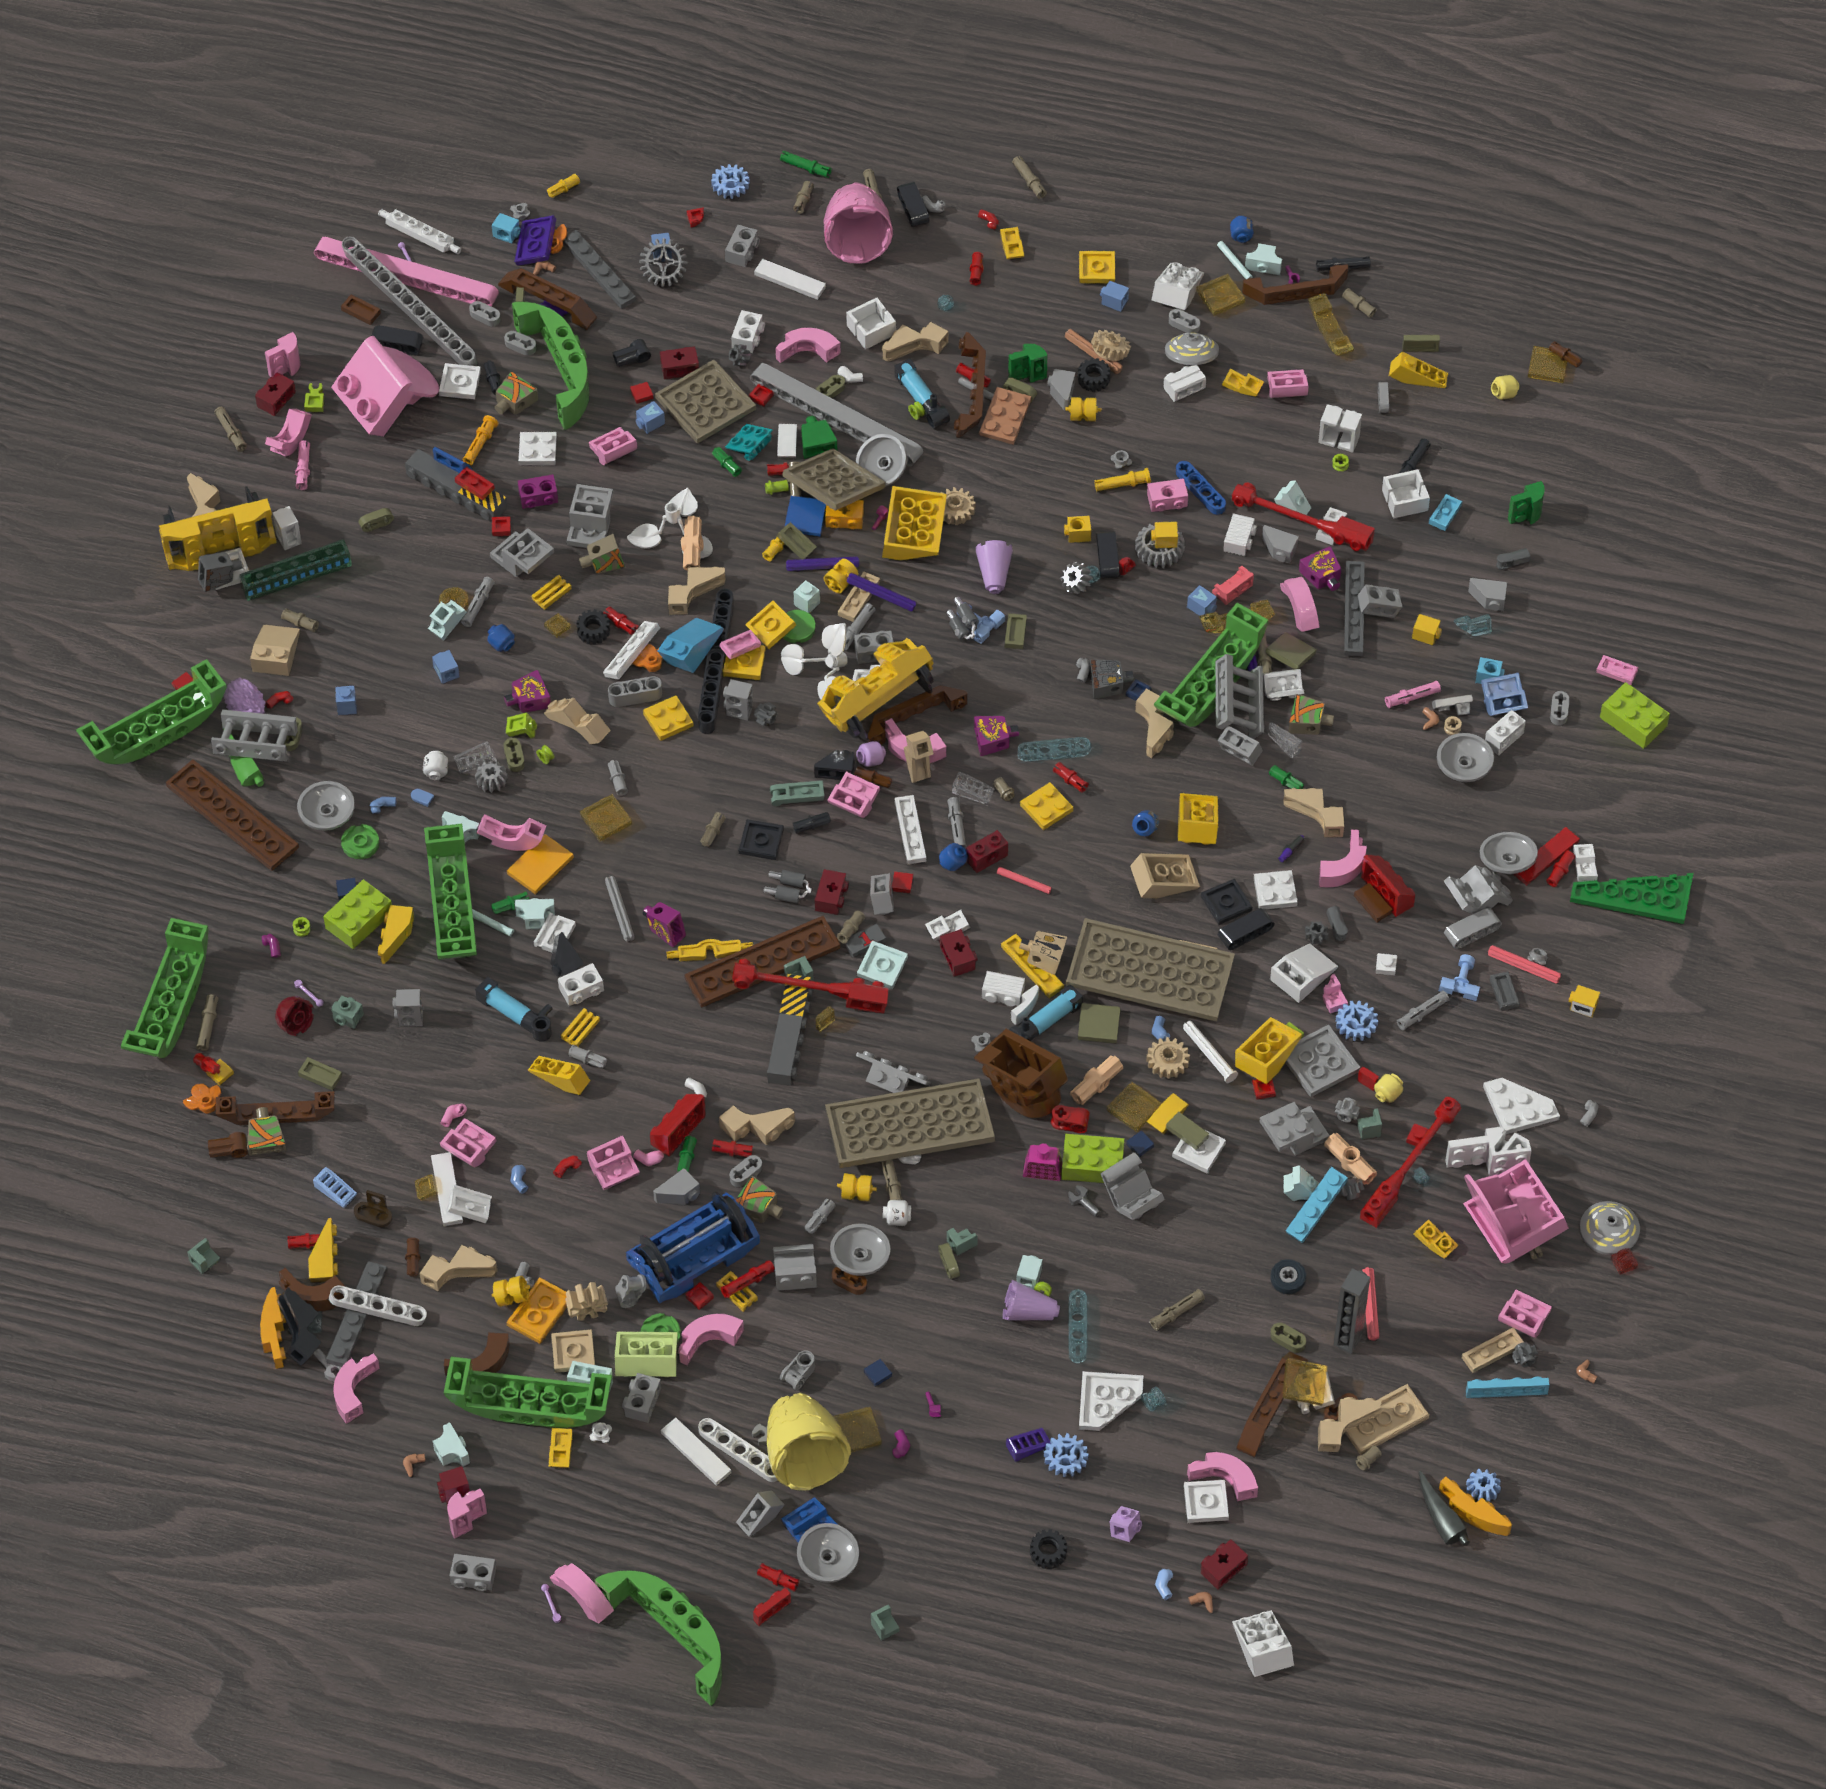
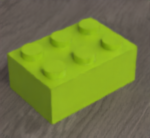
[1600,682,1670,749]
[323,879,392,949]
[1062,1134,1125,1183]

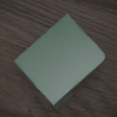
[784,956,814,981]
[1357,1108,1382,1140]
[947,1228,978,1256]
[187,1238,220,1274]
[871,1605,899,1641]

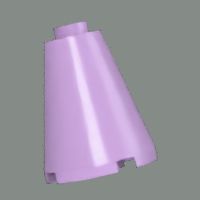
[976,540,1013,594]
[1003,1280,1060,1320]

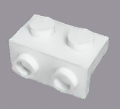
[1263,669,1304,701]

